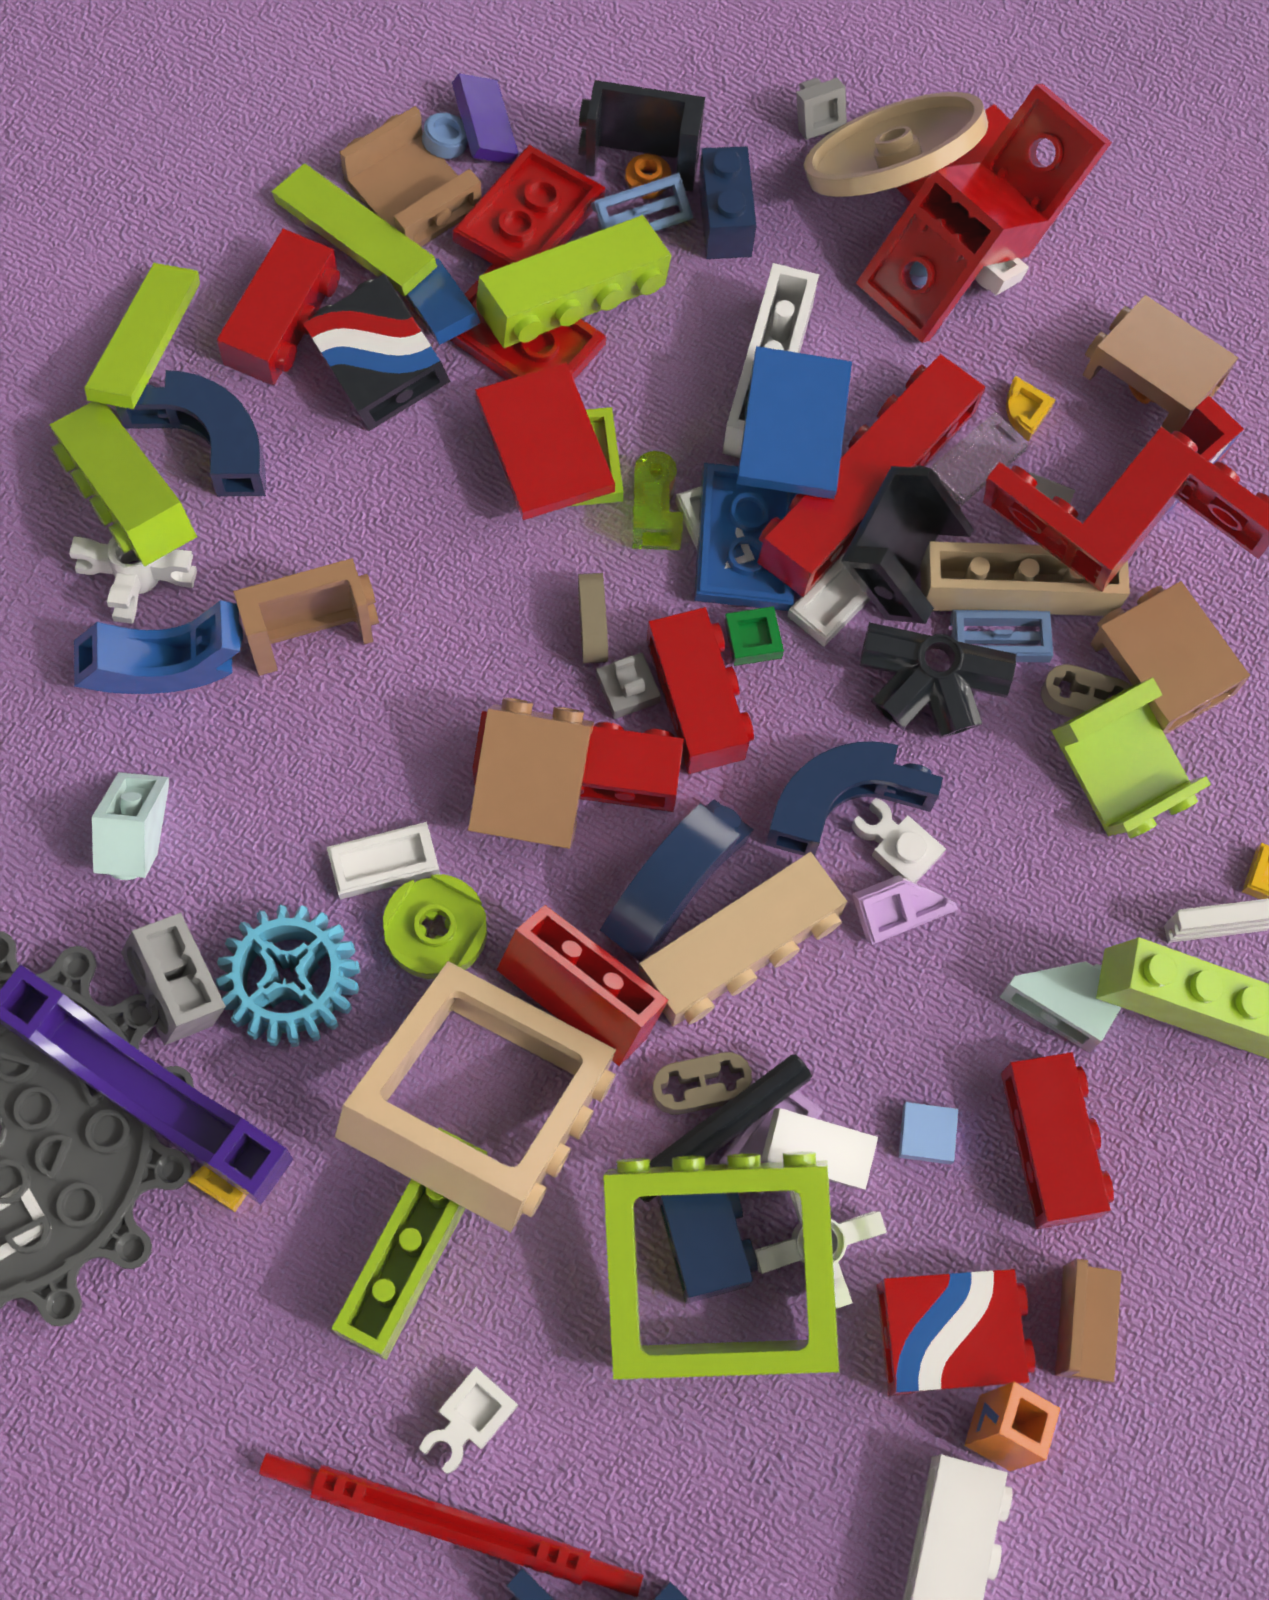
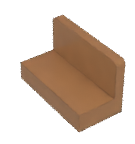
[1055,1258,1122,1384]

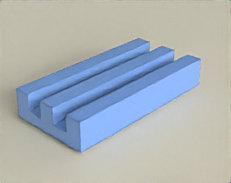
[591,173,694,232]
[950,610,1053,663]

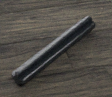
[639,1054,812,1202]

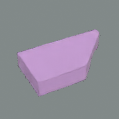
[852,875,958,945]

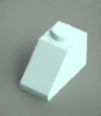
[92,772,169,880]
[1000,961,1121,1053]

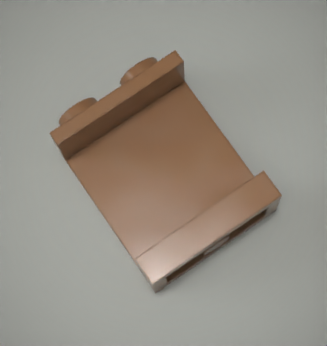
[339,106,482,247]

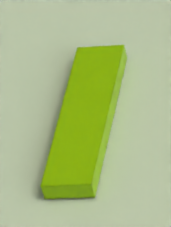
[272,163,437,297]
[84,263,200,409]

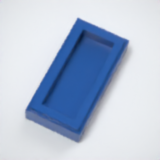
[406,258,481,345]

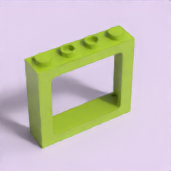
[603,1151,839,1380]

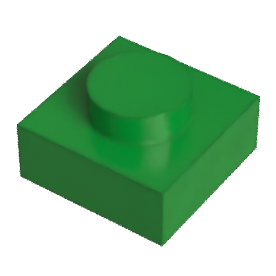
[724,606,784,666]

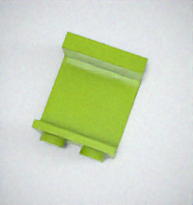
[1051,677,1211,839]

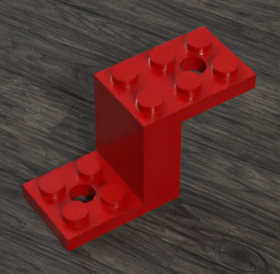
[856,84,1112,343]
[983,426,1269,592]

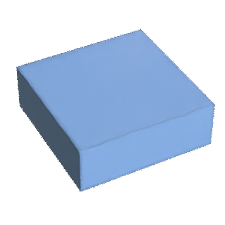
[898,1102,958,1165]

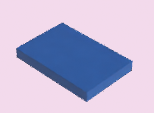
[736,346,852,499]
[694,462,797,611]

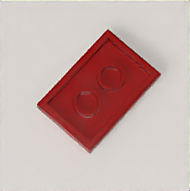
[452,145,606,268]
[450,264,606,380]
[475,362,615,520]

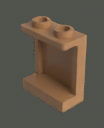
[1083,295,1239,433]
[233,558,379,676]
[1090,581,1251,735]
[468,698,594,849]

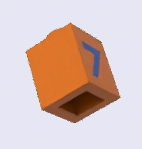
[964,1382,1061,1472]

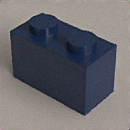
[698,146,757,259]
[657,1192,758,1304]

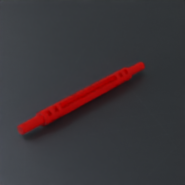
[259,1453,644,1598]

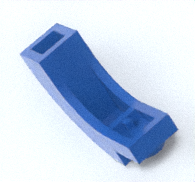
[74,600,243,694]

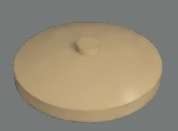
[804,92,988,197]

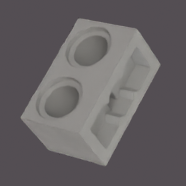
[121,913,226,1046]

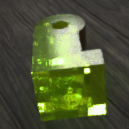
[632,451,683,550]

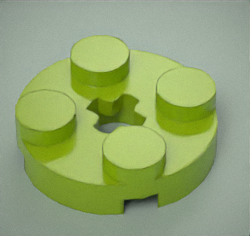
[383,874,487,979]

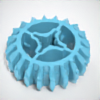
[216,905,360,1047]

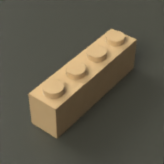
[920,541,1130,616]
[638,852,847,1027]

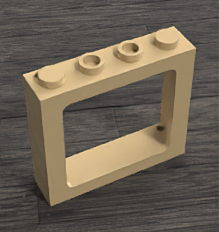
[335,961,616,1233]

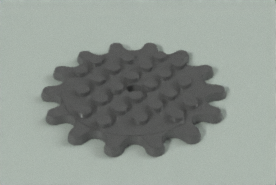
[0,931,194,1327]

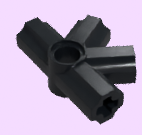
[859,622,1017,738]

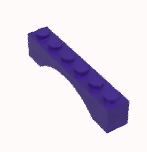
[0,964,294,1205]

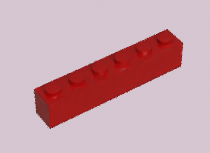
[757,354,986,597]

